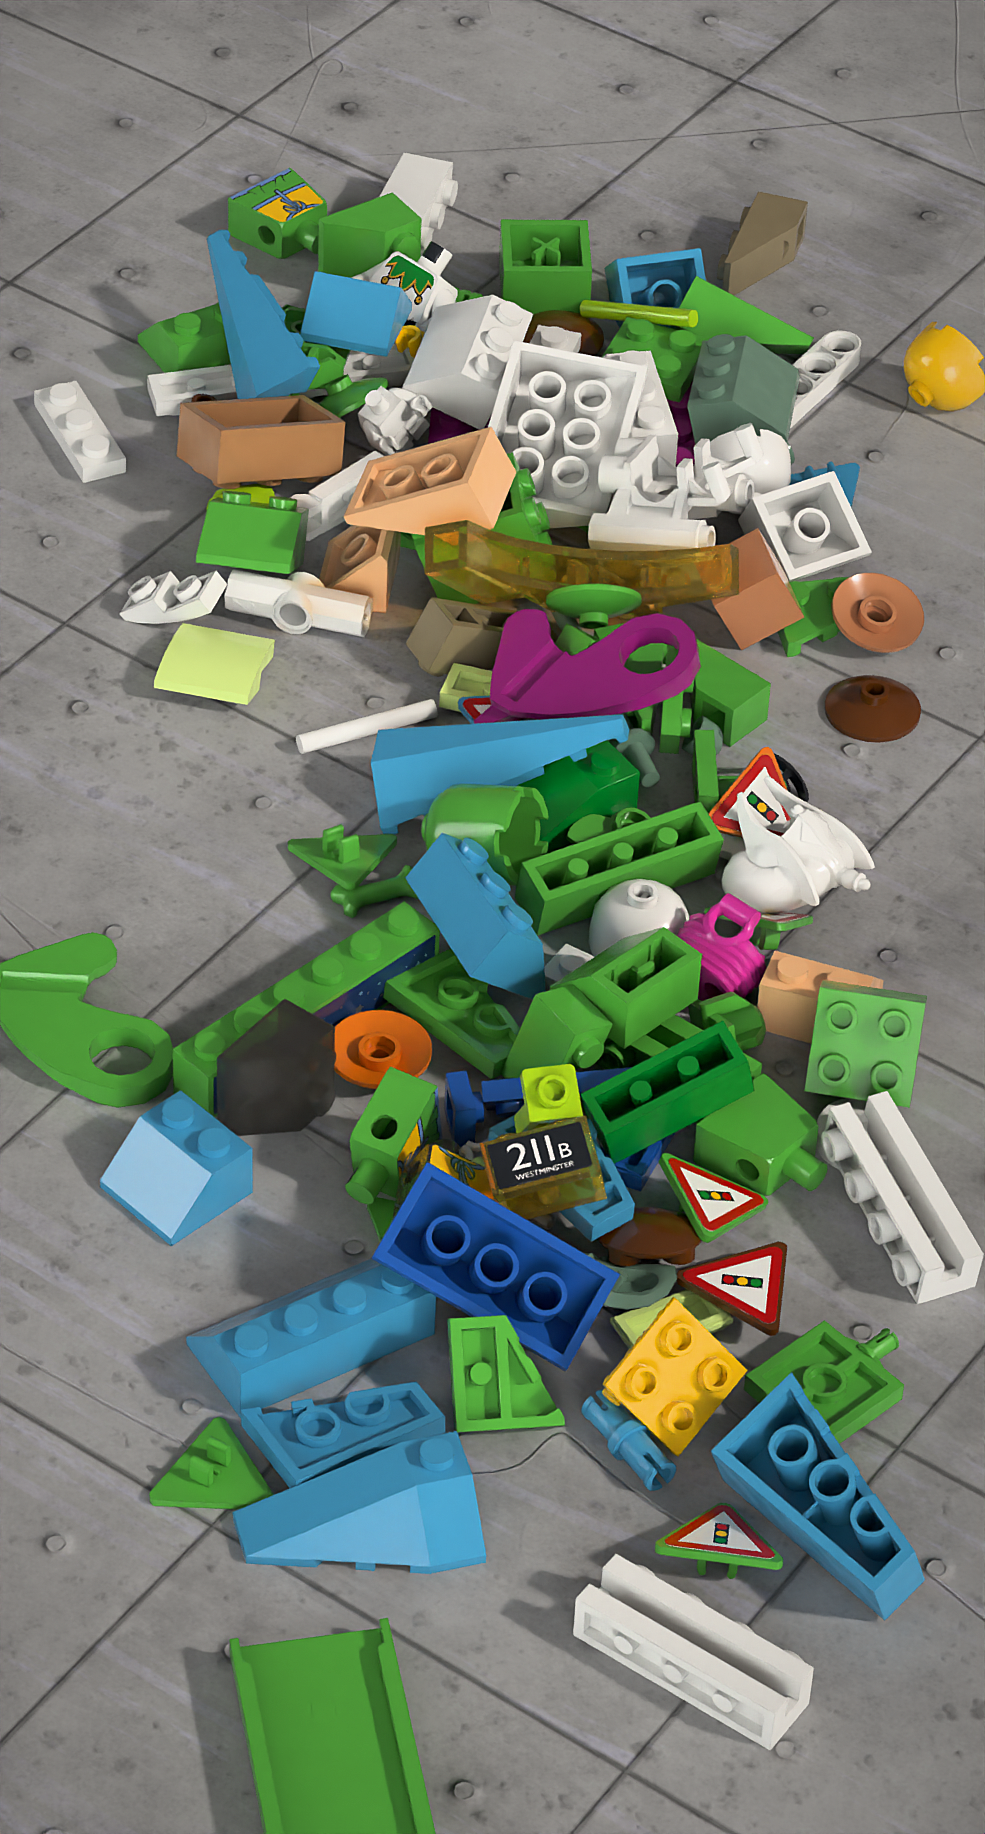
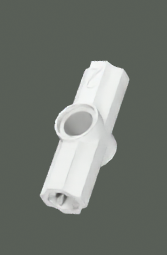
[224,569,373,637]

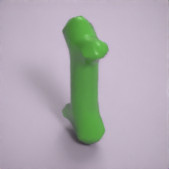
[330,865,419,918]

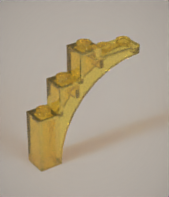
[425,520,739,620]

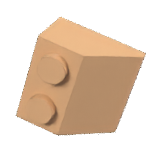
[757,951,884,1044]

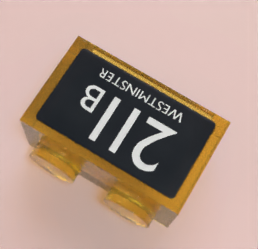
[479,1116,607,1220]

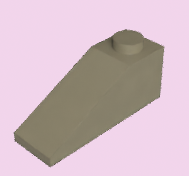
[406,597,559,677]

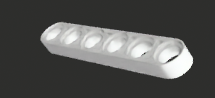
[790,330,861,428]

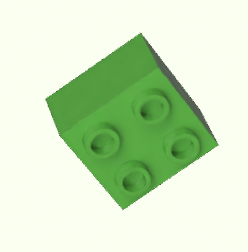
[499,219,592,314]
[804,980,927,1108]

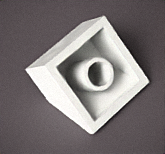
[738,471,872,582]

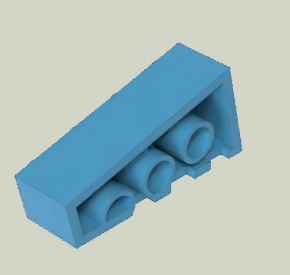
[711,1372,925,1621]

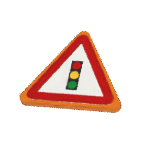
[708,747,791,838]

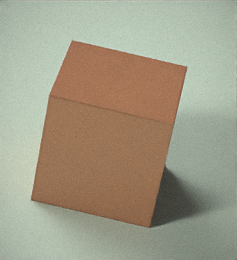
[695,528,804,650]

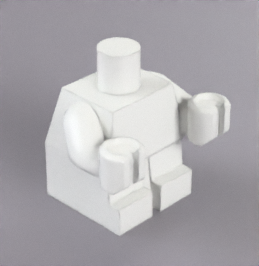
[358,386,433,456]

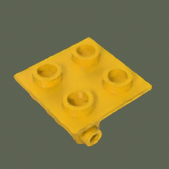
[602,1297,748,1457]

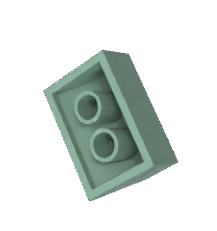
[687,334,800,444]

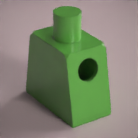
[693,1073,828,1196]

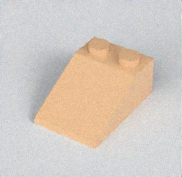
[343,427,516,539]

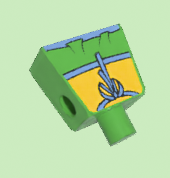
[228,168,327,259]
[345,1067,443,1204]

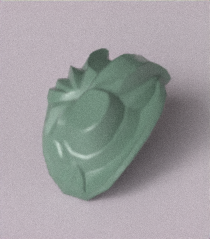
[586,1253,677,1310]

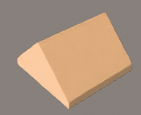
[319,525,401,613]

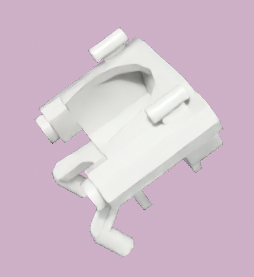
[588,423,764,573]

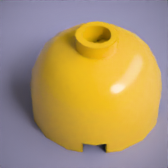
[904,322,985,412]

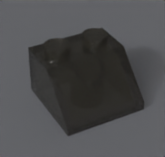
[217,999,336,1136]

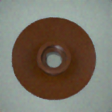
[825,675,921,743]

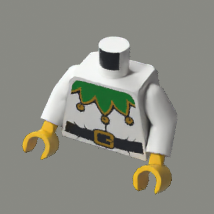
[351,241,458,358]

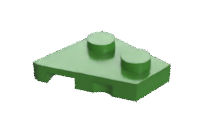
[778,577,849,657]

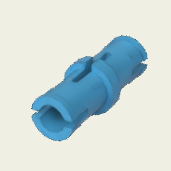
[581,1389,677,1491]

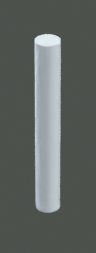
[296,699,438,754]

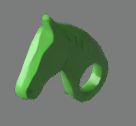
[0,932,173,1108]

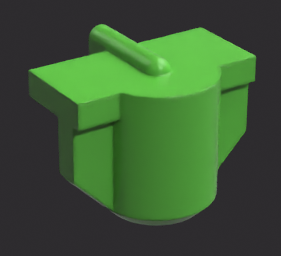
[688,991,766,1051]

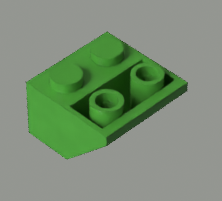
[550,927,702,1049]

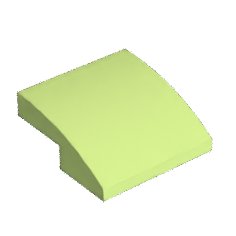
[154,623,275,705]

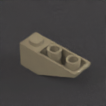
[717,191,808,295]

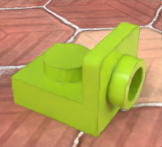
[514,1064,583,1138]

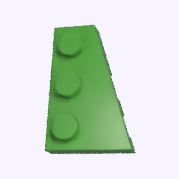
[383,948,520,1080]

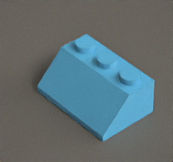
[405,833,546,999]

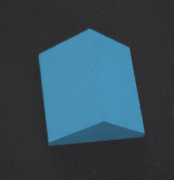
[300,271,412,357]

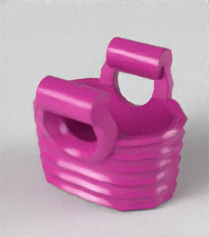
[676,893,767,1001]

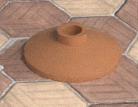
[831,573,924,653]

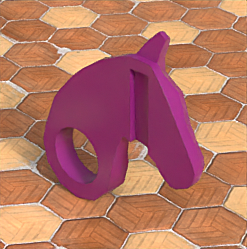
[474,609,701,724]

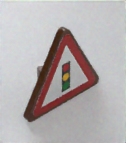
[676,1241,787,1336]

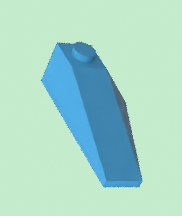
[233,1431,486,1574]

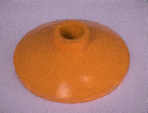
[327,1010,432,1089]

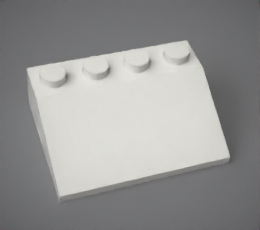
[488,341,648,528]

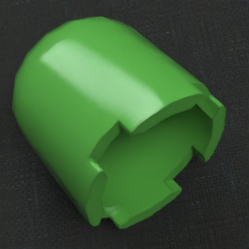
[421,784,548,886]

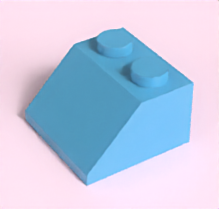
[604,248,706,329]
[100,1090,253,1246]

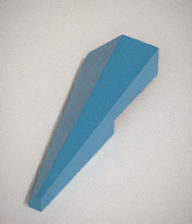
[207,230,320,399]
[371,714,630,835]

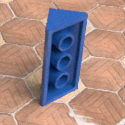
[371,1162,620,1371]

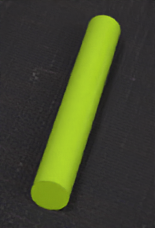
[580,300,698,328]

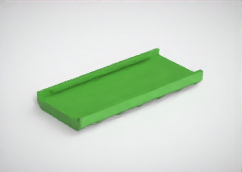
[229,1618,436,1834]

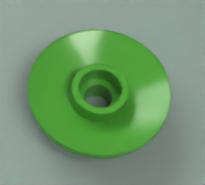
[319,374,389,418]
[546,584,642,629]

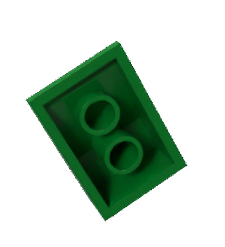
[516,740,640,854]

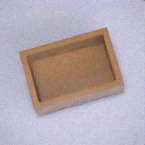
[177,395,346,489]

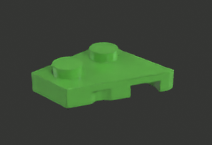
[659,645,694,754]
[447,1315,565,1432]

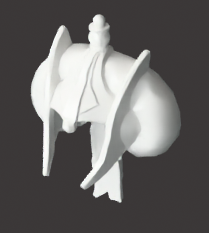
[720,776,875,914]

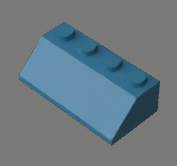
[186,1259,436,1418]

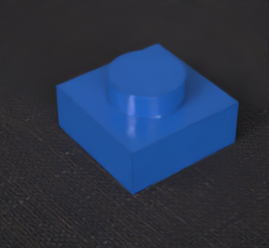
[444,1071,484,1148]

